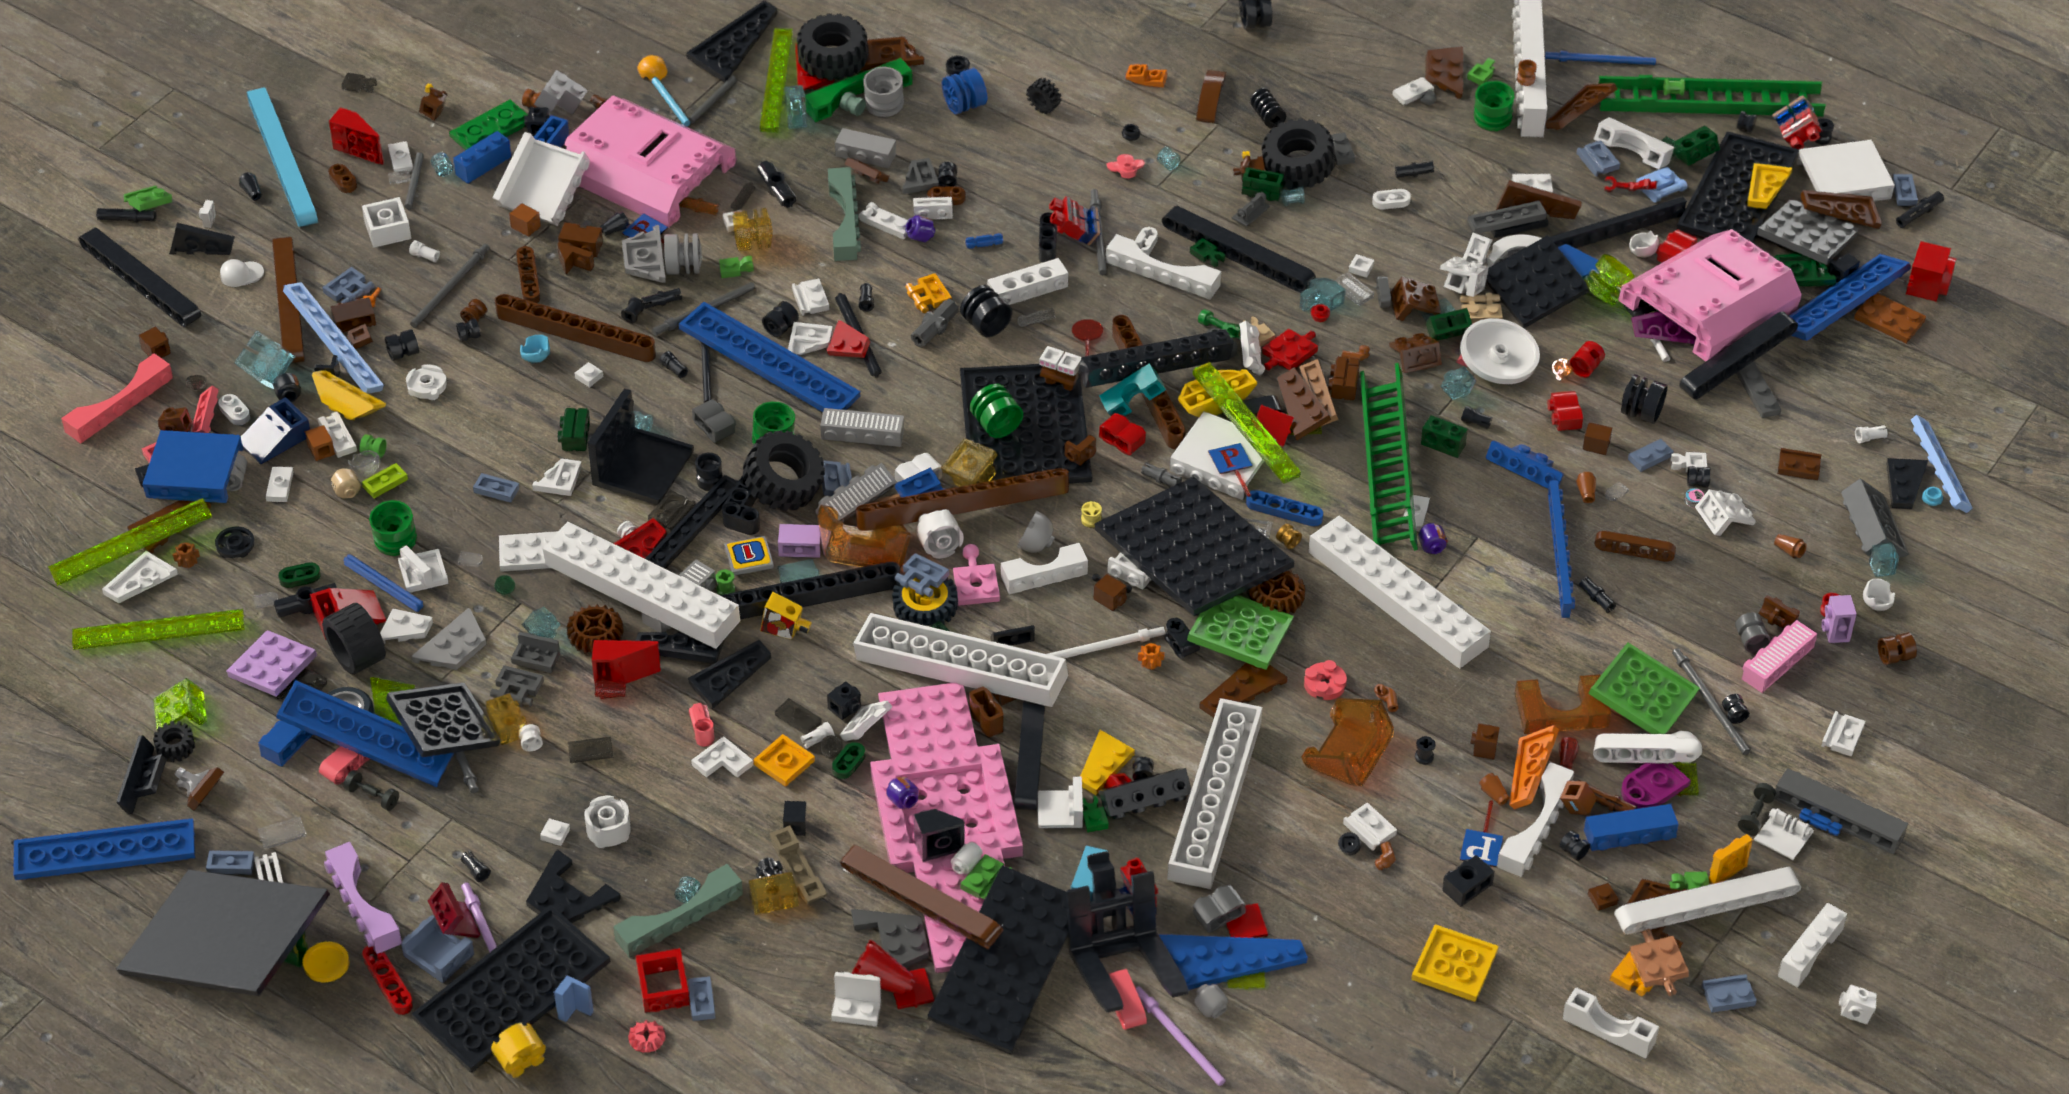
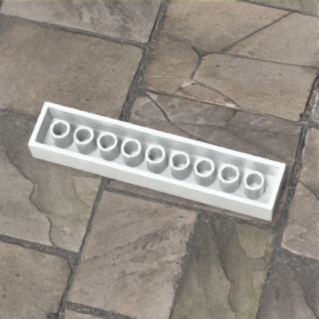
[1512,0,1547,137]
[1309,516,1491,669]
[543,522,740,649]
[853,613,1068,707]
[1168,698,1262,889]

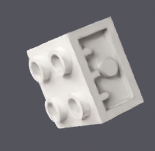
[1440,257,1489,297]
[1695,489,1756,536]
[1038,777,1083,828]
[831,972,881,1026]

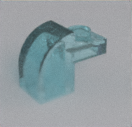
[1299,278,1345,312]

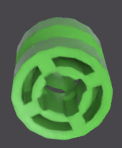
[360,434,387,458]

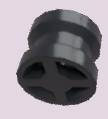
[1736,111,1757,133]
[1132,757,1154,781]

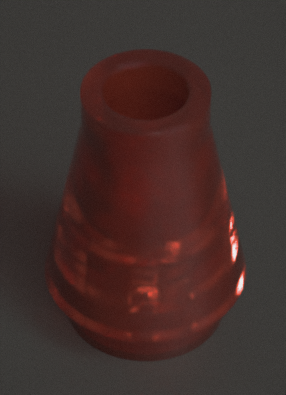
[595,678,626,700]
[1558,737,1580,770]

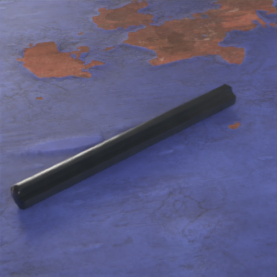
[835,293,882,378]

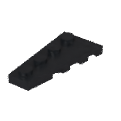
[635,632,726,664]
[688,640,771,709]

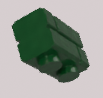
[1242,167,1284,202]
[558,408,590,451]

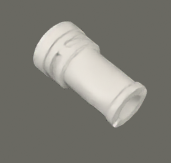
[409,240,440,262]
[1855,425,1887,443]
[801,722,835,749]

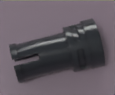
[858,283,874,312]
[659,351,688,378]
[1461,406,1492,429]
[461,851,491,882]

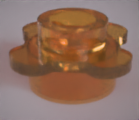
[1551,358,1573,381]

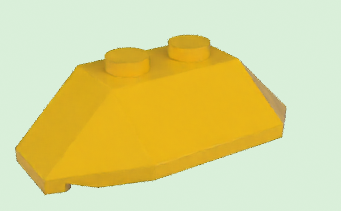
[312,370,386,420]
[1178,370,1257,417]

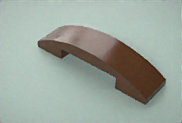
[1196,70,1226,123]

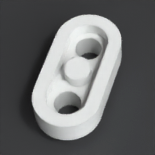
[1372,189,1411,210]
[218,394,250,425]

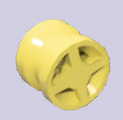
[1081,501,1102,528]

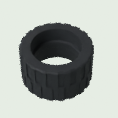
[322,603,386,675]

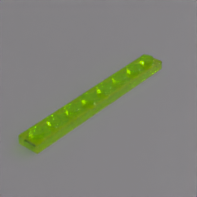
[759,28,793,133]
[1192,362,1301,484]
[48,498,212,586]
[72,609,245,650]

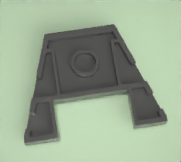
[851,909,929,968]

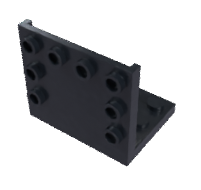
[588,388,694,506]

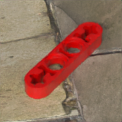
[362,945,413,1015]

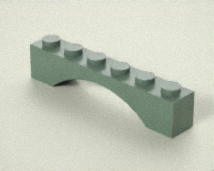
[828,167,861,261]
[613,864,743,957]

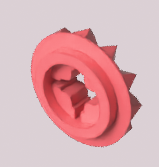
[628,1020,665,1053]

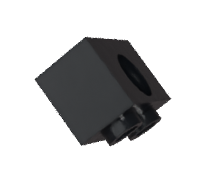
[1442,855,1495,907]

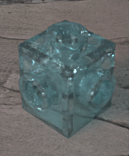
[1441,366,1477,400]
[522,606,561,639]

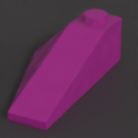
[1631,311,1696,344]

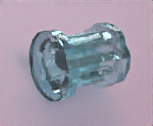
[1281,187,1305,206]

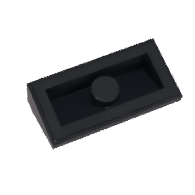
[990,625,1035,646]

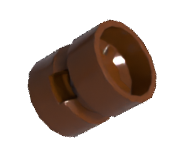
[1877,632,1917,665]

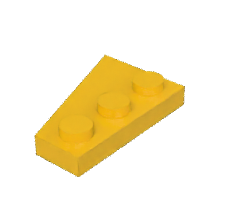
[1747,163,1792,209]
[1080,730,1135,795]

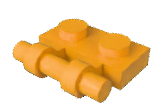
[905,273,952,314]
[1610,951,1653,996]

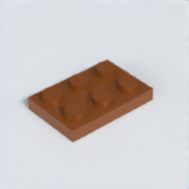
[1854,293,1926,344]

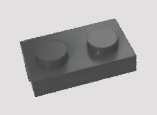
[511,632,561,673]

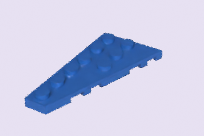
[1158,934,1308,990]

